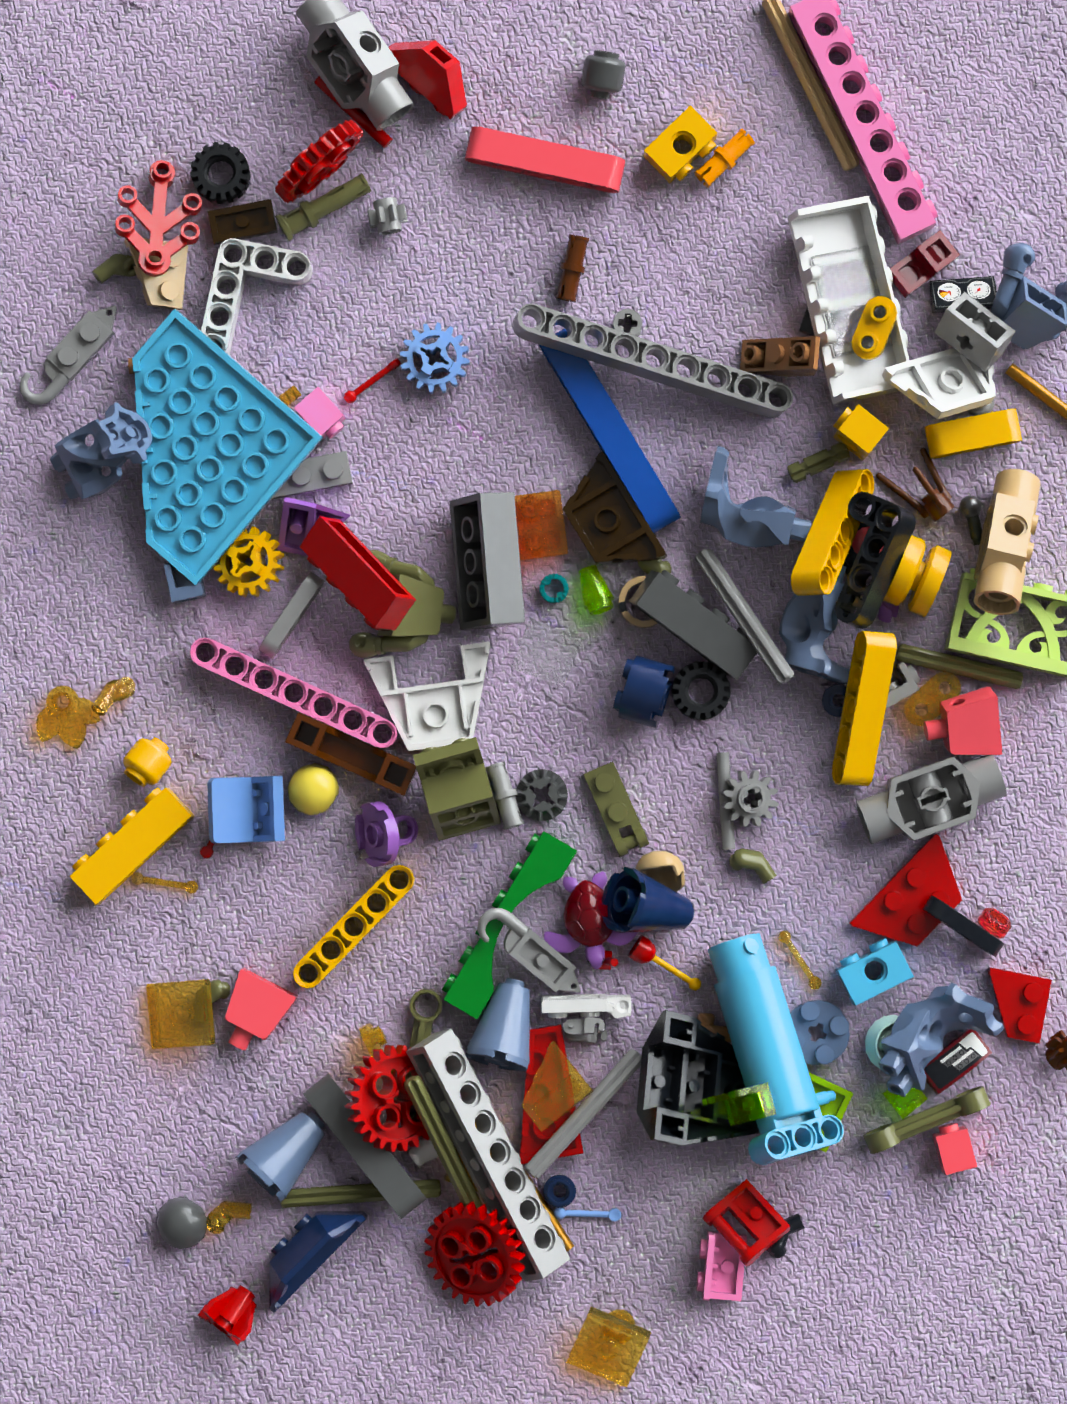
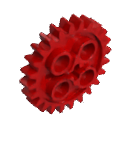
[275,119,364,204]
[344,1045,430,1152]
[424,1201,526,1307]

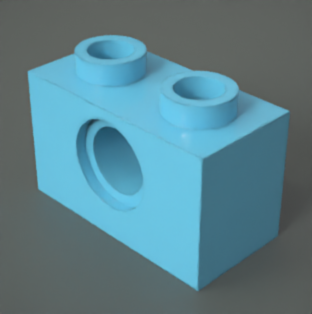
[835,938,914,1006]

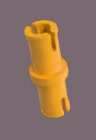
[694,129,755,188]

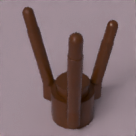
[876,448,955,522]

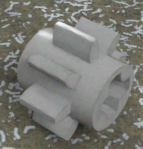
[367,197,408,235]

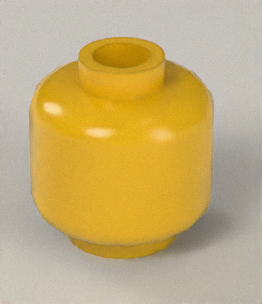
[123,737,172,787]

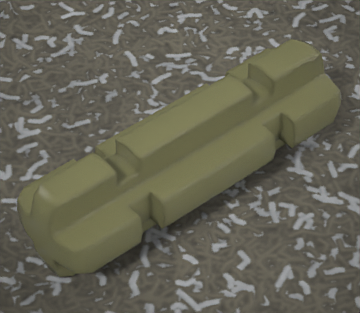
[787,442,850,483]

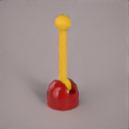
[628,935,701,991]

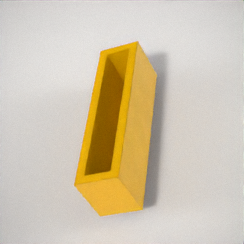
[70,787,195,905]

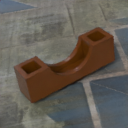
[285,712,417,796]

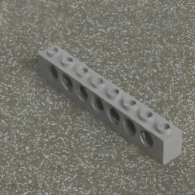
[406,1028,570,1282]

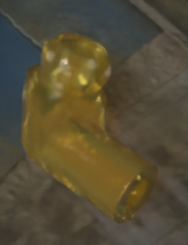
[91,677,135,716]
[206,1201,252,1234]

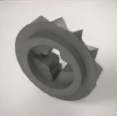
[516,769,568,821]

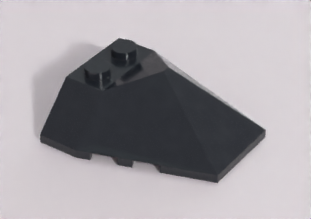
[636,1010,760,1146]

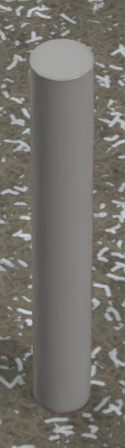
[716,752,735,850]

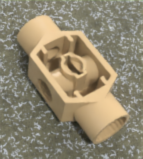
[974,469,1041,615]

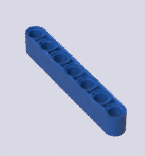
[539,328,681,534]

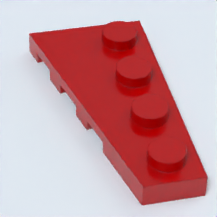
[520,1024,583,1164]

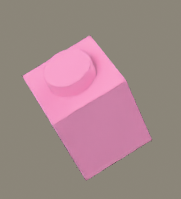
[294,387,346,440]

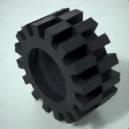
[190,142,251,204]
[671,661,731,720]

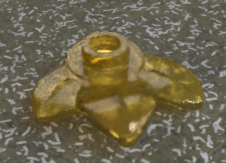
[36,686,100,749]

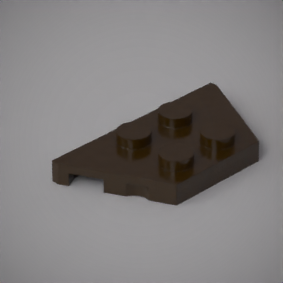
[563,451,667,565]

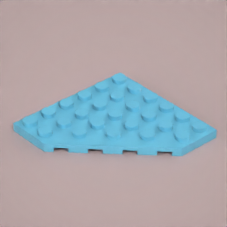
[132,309,323,585]

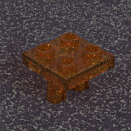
[515,490,568,561]

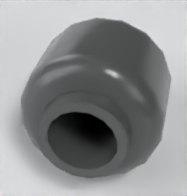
[581,50,626,99]

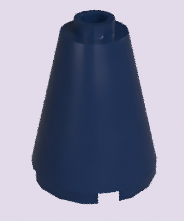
[602,867,694,933]

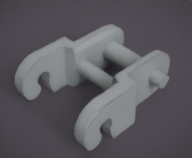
[563,1018,608,1044]

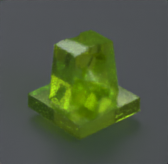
[882,1087,928,1119]

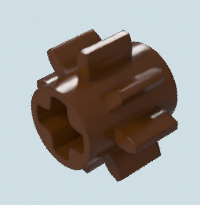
[1045,1030,1067,1070]

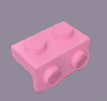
[696,1231,747,1301]

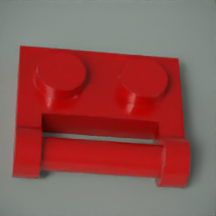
[702,1179,790,1267]

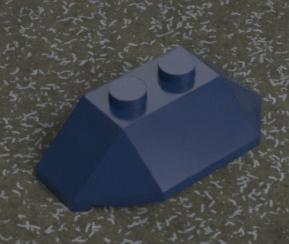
[269,1211,368,1313]

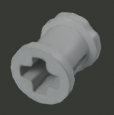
[613,309,642,337]

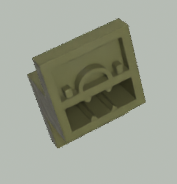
[413,737,501,841]

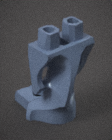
[50,402,152,499]
[700,446,812,548]
[779,566,850,685]
[879,983,1004,1097]

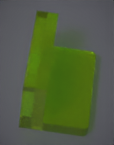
[702,1082,777,1126]

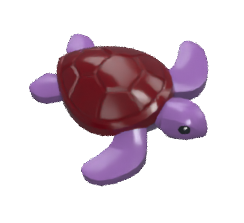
[544,871,638,970]

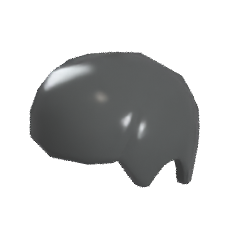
[156,1197,208,1249]

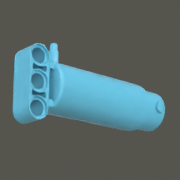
[708,933,844,1165]

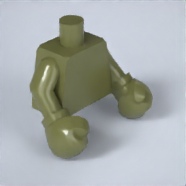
[349,550,456,659]

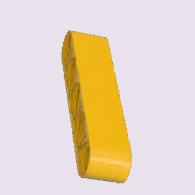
[791,469,874,596]
[832,631,897,786]
[293,865,415,988]

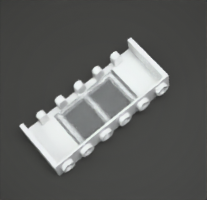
[787,196,910,405]

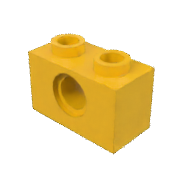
[643,105,717,184]
[833,404,889,461]

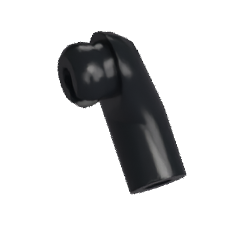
[767,1214,805,1258]

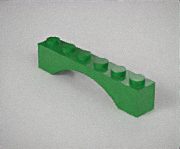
[442,831,577,1019]

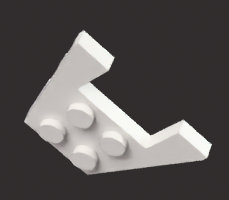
[364,641,490,751]

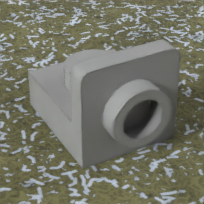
[886,662,921,708]

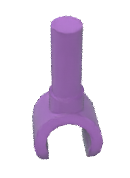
[866,586,899,623]

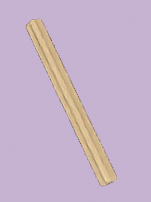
[762,0,859,171]

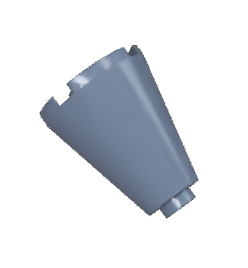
[465,978,530,1072]
[235,1112,325,1203]

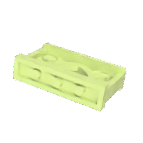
[944,568,1067,678]

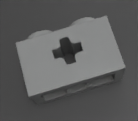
[934,292,1015,372]

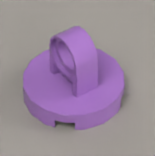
[355,801,419,867]

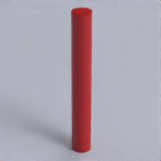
[314,75,393,149]

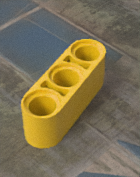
[924,409,1022,459]

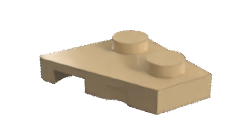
[124,238,188,310]

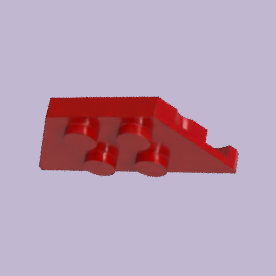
[849,833,962,947]

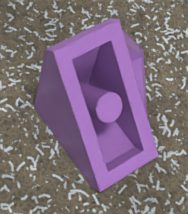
[277,497,351,556]

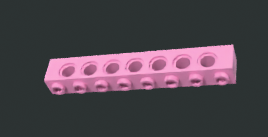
[788,0,938,244]

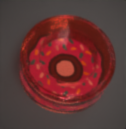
[978,908,1011,938]

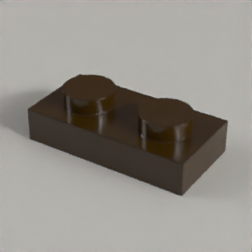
[207,199,278,245]

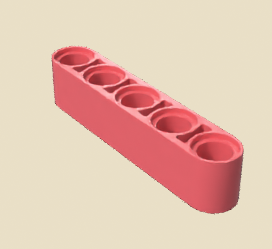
[465,127,626,193]

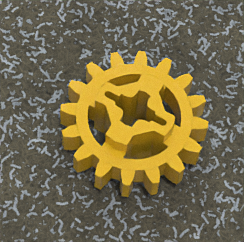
[213,526,285,598]

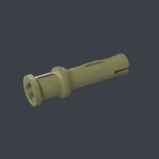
[275,173,372,241]

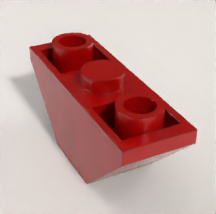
[388,40,467,119]

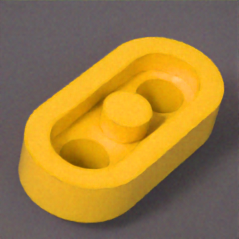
[852,296,898,360]

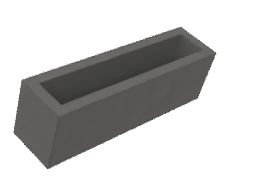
[629,570,757,680]

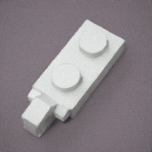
[541,994,632,1018]

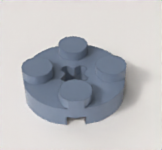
[790,999,850,1065]

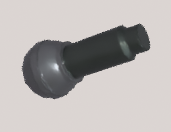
[959,496,982,545]

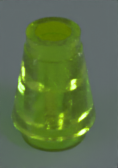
[578,565,615,616]

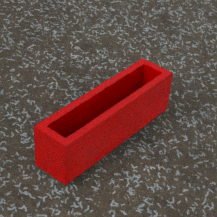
[299,516,416,630]

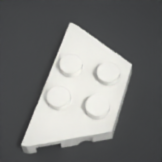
[882,348,996,419]

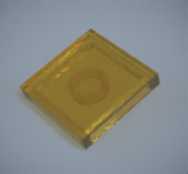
[146,979,216,1049]
[566,1307,651,1388]

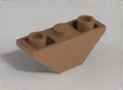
[740,336,820,377]

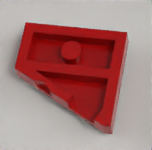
[988,967,1052,1044]

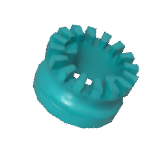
[540,574,569,604]

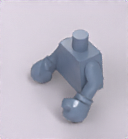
[991,243,1067,349]

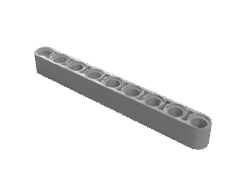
[512,303,793,418]

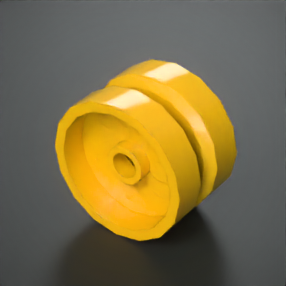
[883,535,952,617]

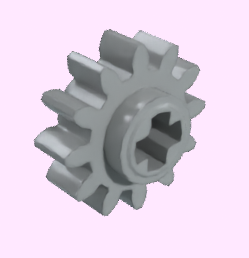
[720,770,779,827]

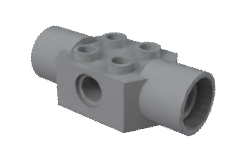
[296,0,414,131]
[856,755,1007,844]

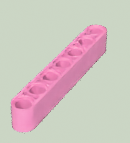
[190,638,398,749]

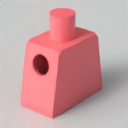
[924,686,1002,755]
[225,968,298,1051]

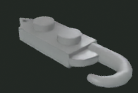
[19,306,117,405]
[477,908,581,992]

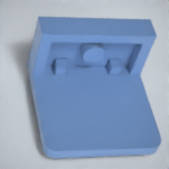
[207,776,285,843]

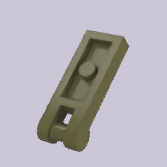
[583,761,649,857]

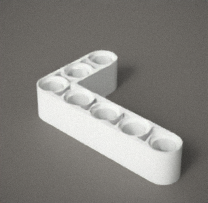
[201,238,312,356]

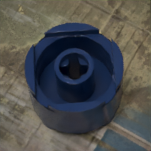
[613,655,675,729]

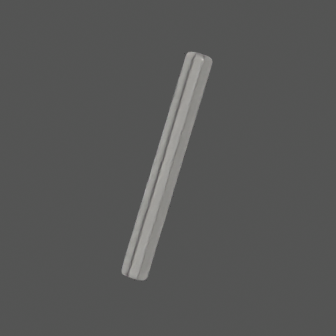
[695,549,794,684]
[525,1049,641,1179]

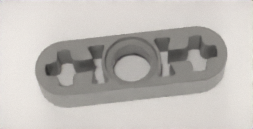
[259,572,325,659]

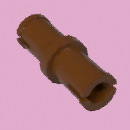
[555,234,589,302]

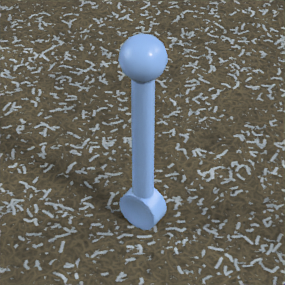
[553,1207,621,1221]

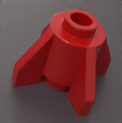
[198,1285,257,1346]

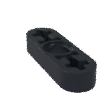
[923,895,1004,957]

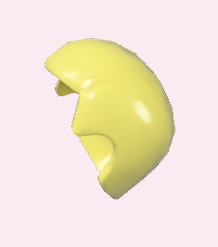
[287,763,339,815]

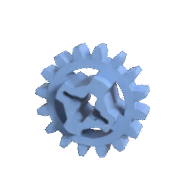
[400,322,470,394]

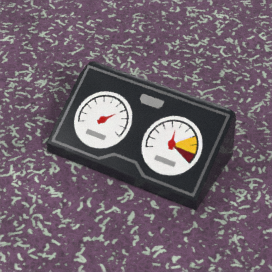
[929,276,997,313]

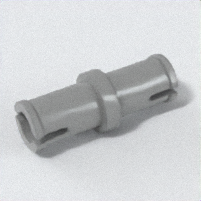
[485,762,524,830]

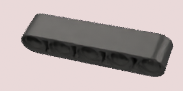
[303,1074,427,1219]

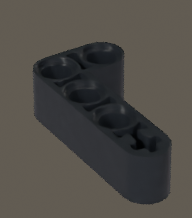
[835,492,916,629]

